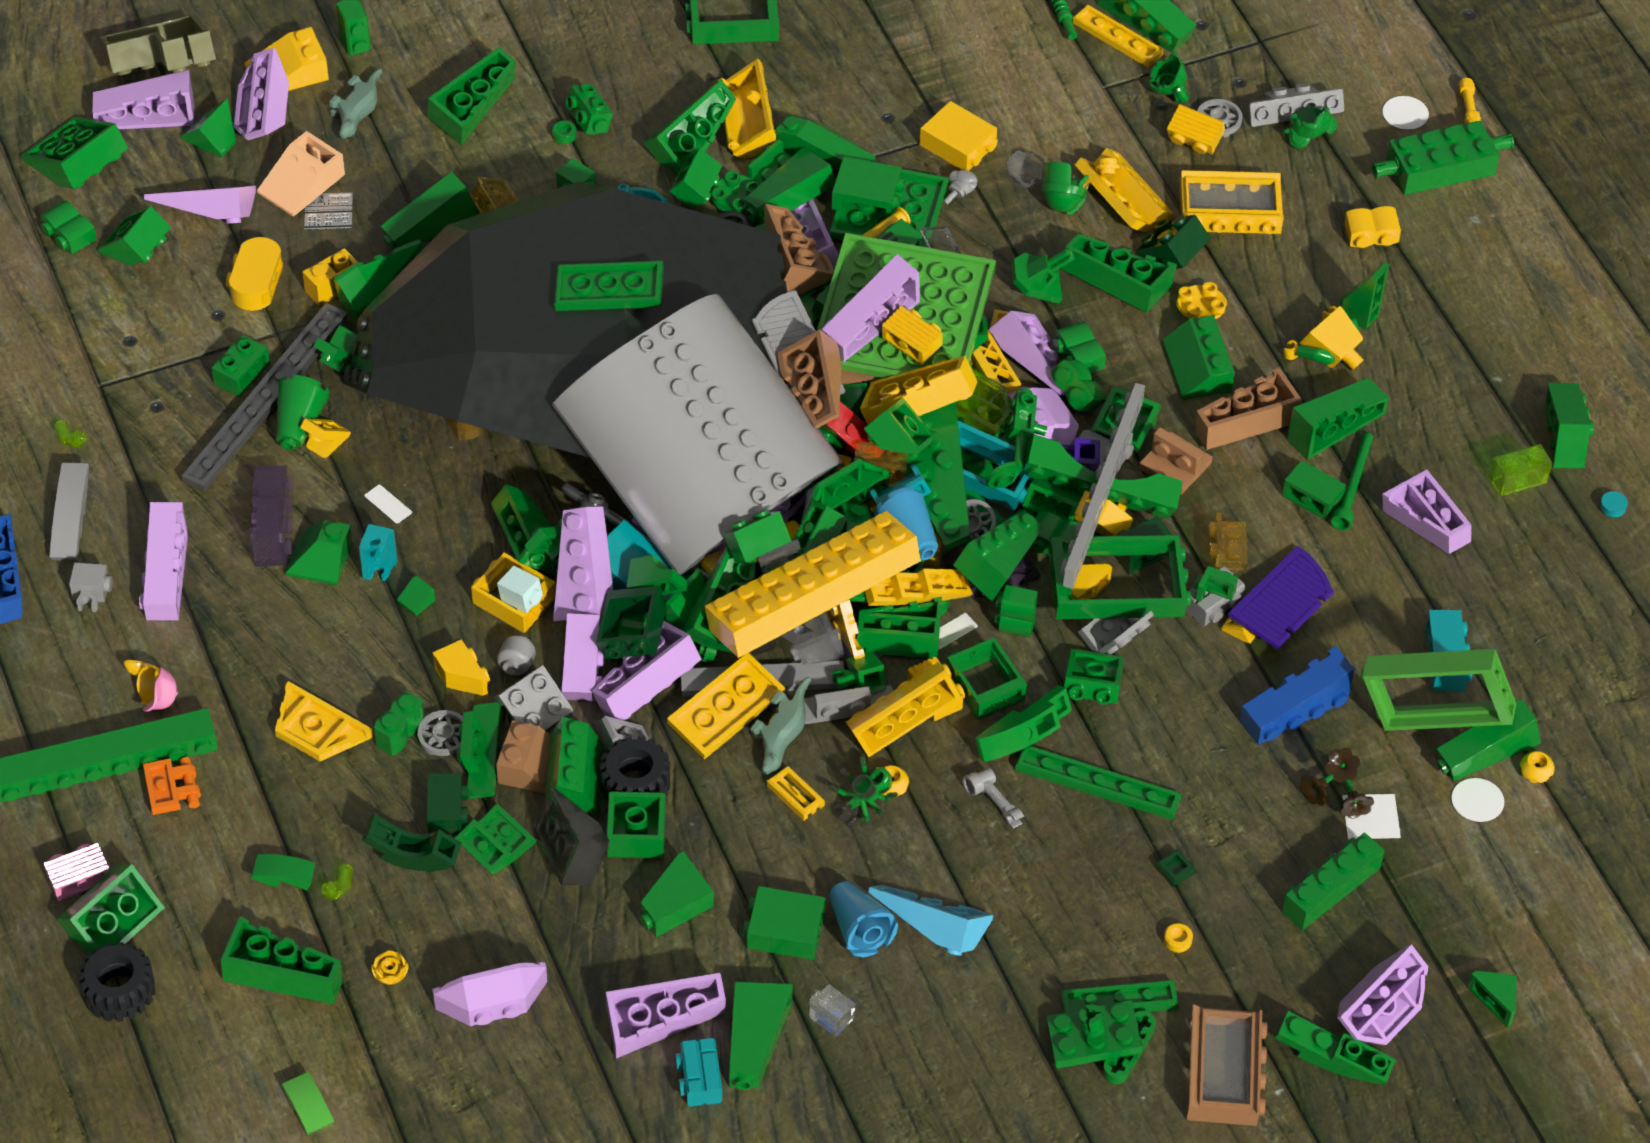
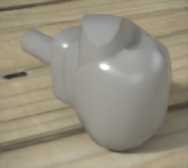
[943,169,978,205]

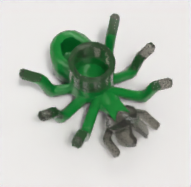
[828,755,898,827]

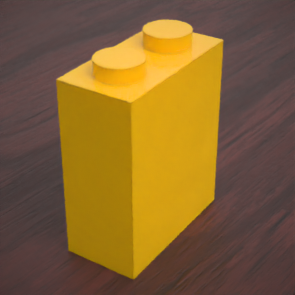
[920,101,998,171]

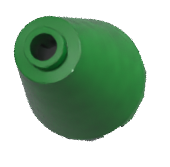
[276,375,330,450]

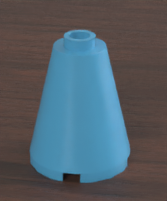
[874,487,938,560]
[829,881,898,957]

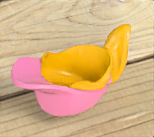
[124,660,178,712]

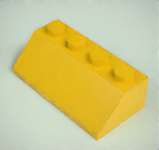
[846,662,961,757]

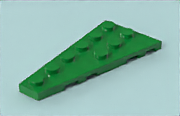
[893,402,971,551]

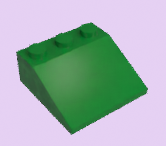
[20,116,128,189]

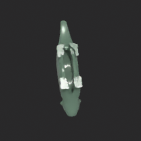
[329,69,382,139]
[750,677,811,775]

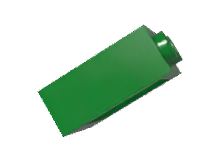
[946,637,1027,720]

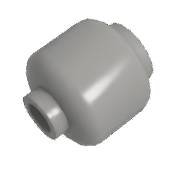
[497,635,536,676]

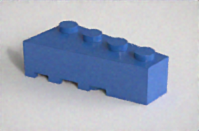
[0,514,22,624]
[1240,646,1355,745]

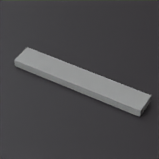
[681,661,844,697]

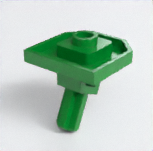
[1011,248,1075,304]

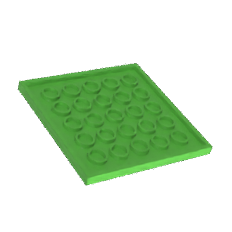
[817,233,996,378]

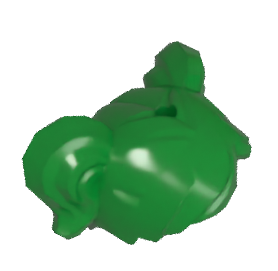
[1149,51,1189,103]
[1283,106,1337,149]

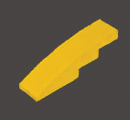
[865,569,972,606]

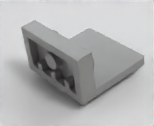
[492,665,573,730]

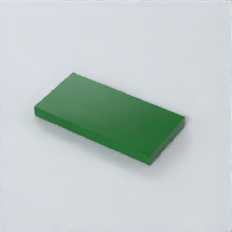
[554,261,664,311]

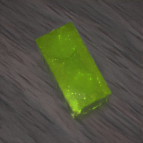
[1489,444,1552,496]

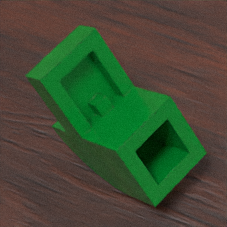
[313,325,358,373]

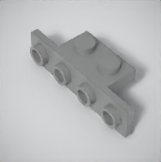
[1249,83,1344,127]
[804,686,893,725]

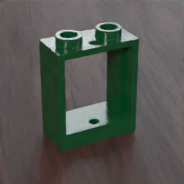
[596,586,667,659]

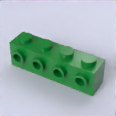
[1282,832,1385,931]

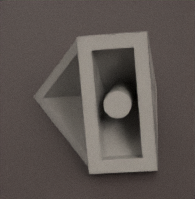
[592,716,649,749]

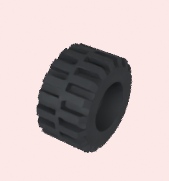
[600,736,670,801]
[79,942,156,1022]

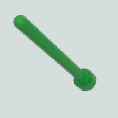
[1331,432,1373,531]

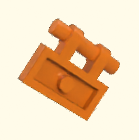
[143,757,201,815]

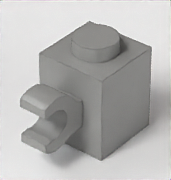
[69,563,113,612]

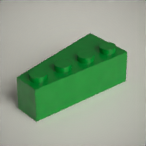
[1097,0,1197,53]
[1287,378,1389,460]
[954,510,1043,601]
[221,916,343,1005]

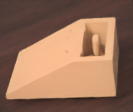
[257,131,345,217]

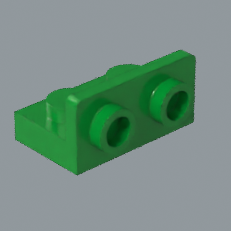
[747,139,792,184]

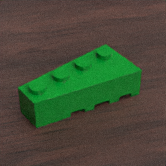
[427,47,516,145]
[1061,234,1177,313]

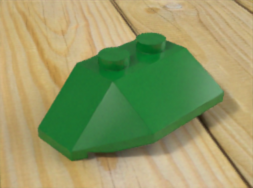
[802,458,890,520]

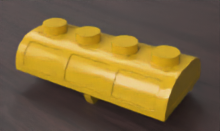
[717,59,776,159]

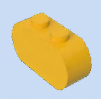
[226,237,283,311]

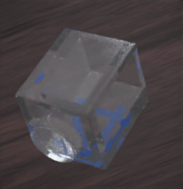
[809,984,855,1037]

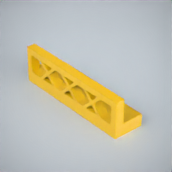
[970,330,1021,407]

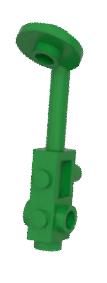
[986,388,1047,489]

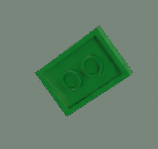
[1047,1000,1143,1069]

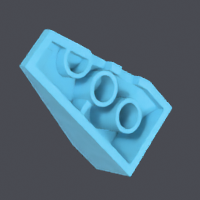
[868,885,993,955]

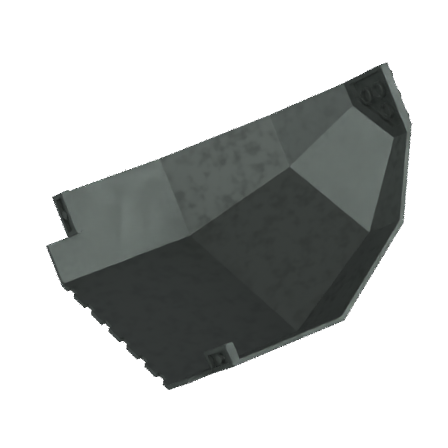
[344,181,789,458]

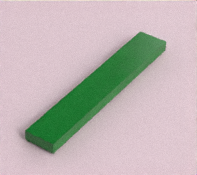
[1015,746,1182,820]

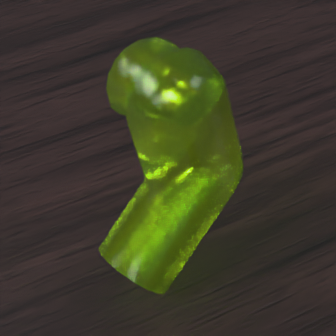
[321,864,353,900]

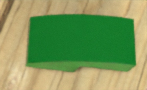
[250,854,316,890]

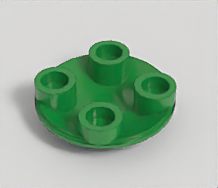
[711,171,760,213]

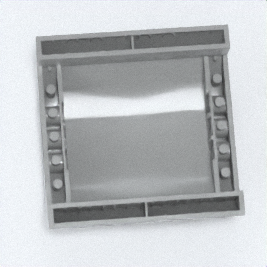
[552,294,845,575]

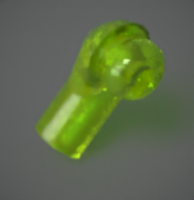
[54,420,87,448]

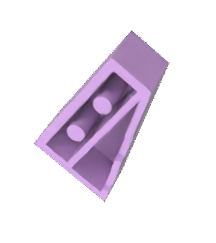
[1382,470,1471,554]
[562,613,604,701]

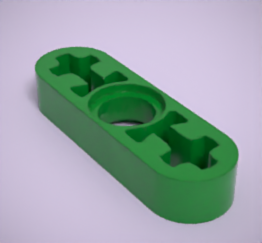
[1103,1011,1156,1085]

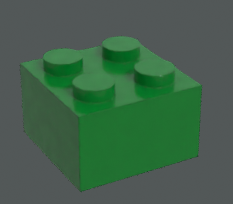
[607,792,666,858]

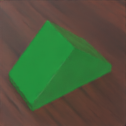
[1468,971,1517,1028]

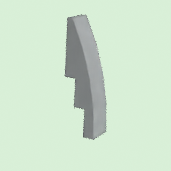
[49,463,89,561]

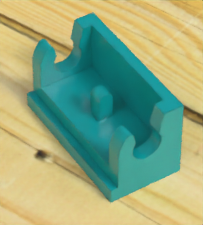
[869,463,932,505]
[359,524,398,581]

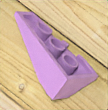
[144,186,256,224]

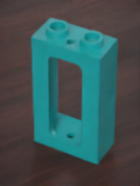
[958,421,1033,511]

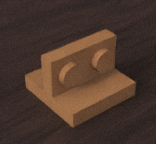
[1139,427,1213,495]

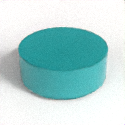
[1600,491,1628,518]

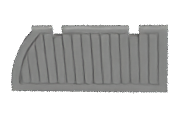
[751,290,845,403]

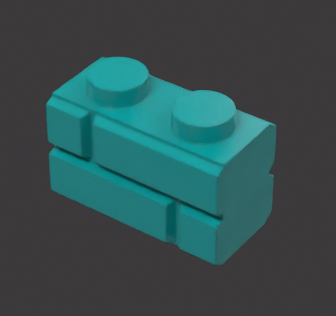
[675,1038,722,1107]

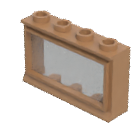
[1187,1004,1267,1126]

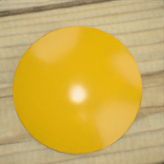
[1176,282,1227,319]

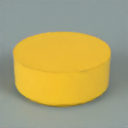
[1164,923,1193,953]

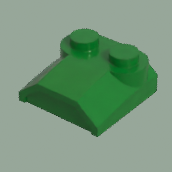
[1091,386,1161,450]

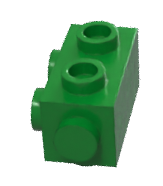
[565,84,613,135]

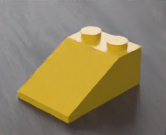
[244,27,329,91]

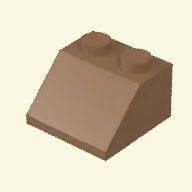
[496,720,551,794]

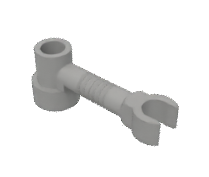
[962,768,1024,829]

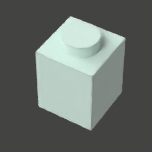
[497,566,543,613]

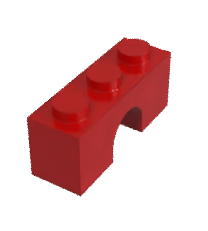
[821,401,886,464]

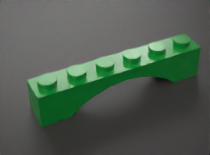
[1021,434,1183,518]

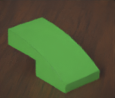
[281,1072,335,1136]

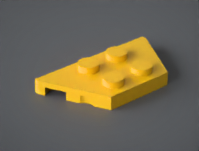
[824,599,865,660]
[275,681,374,761]

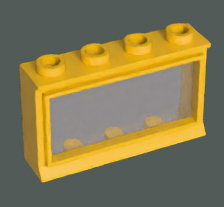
[1179,170,1283,234]

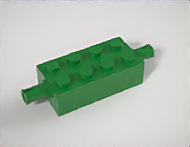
[1371,120,1514,195]

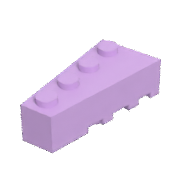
[92,70,194,129]
[822,254,920,362]
[139,502,188,620]
[553,506,613,622]
[592,621,702,721]
[606,973,726,1059]

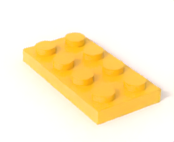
[667,652,785,760]

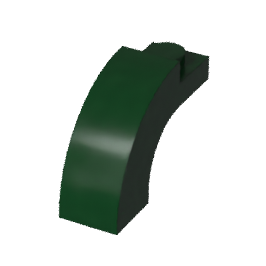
[361,814,461,872]

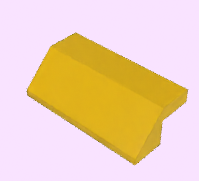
[1075,148,1176,233]

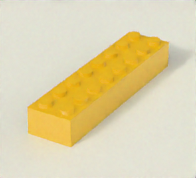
[705,511,921,658]

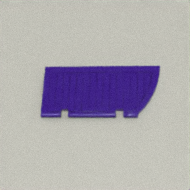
[1228,546,1334,649]

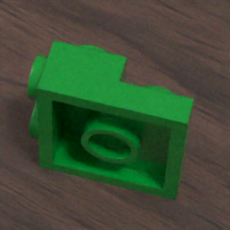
[1064,649,1125,705]

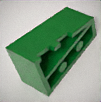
[1545,383,1594,468]

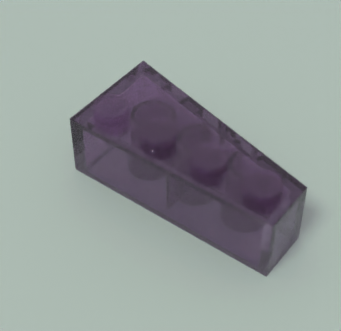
[250,465,294,567]

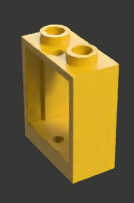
[471,552,556,633]

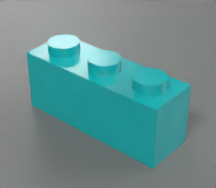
[1425,610,1472,692]

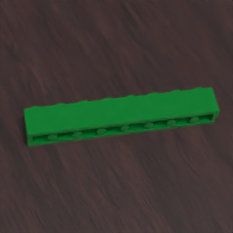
[0,708,218,803]

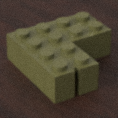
[100,14,216,75]

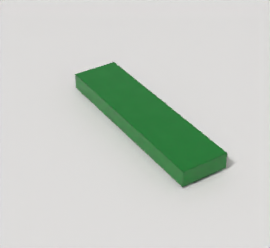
[1060,980,1179,1013]

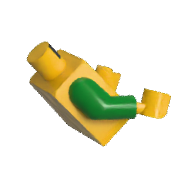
[1283,306,1364,370]

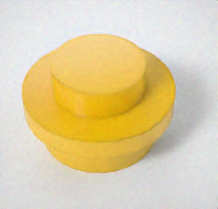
[1095,158,1120,175]

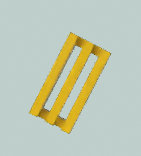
[767,766,825,821]

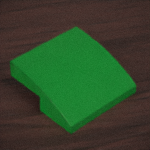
[455,803,537,875]

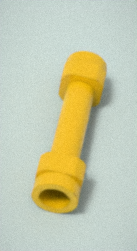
[1459,78,1481,123]

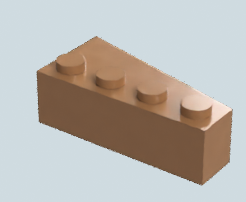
[1195,367,1302,450]

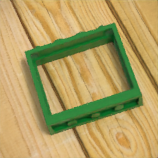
[685,0,779,44]

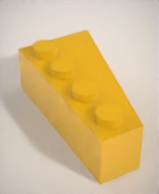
[860,356,978,425]

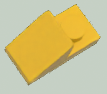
[300,418,351,458]

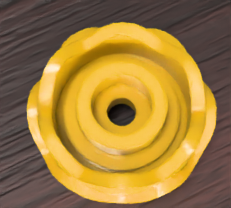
[1519,751,1555,783]
[882,765,909,797]
[372,951,408,985]

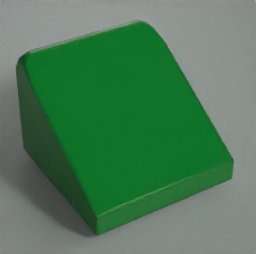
[397,575,435,616]

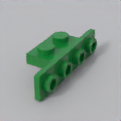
[457,702,501,799]

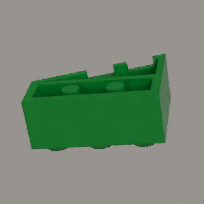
[857,597,942,658]

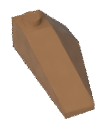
[764,204,834,294]
[777,329,842,428]

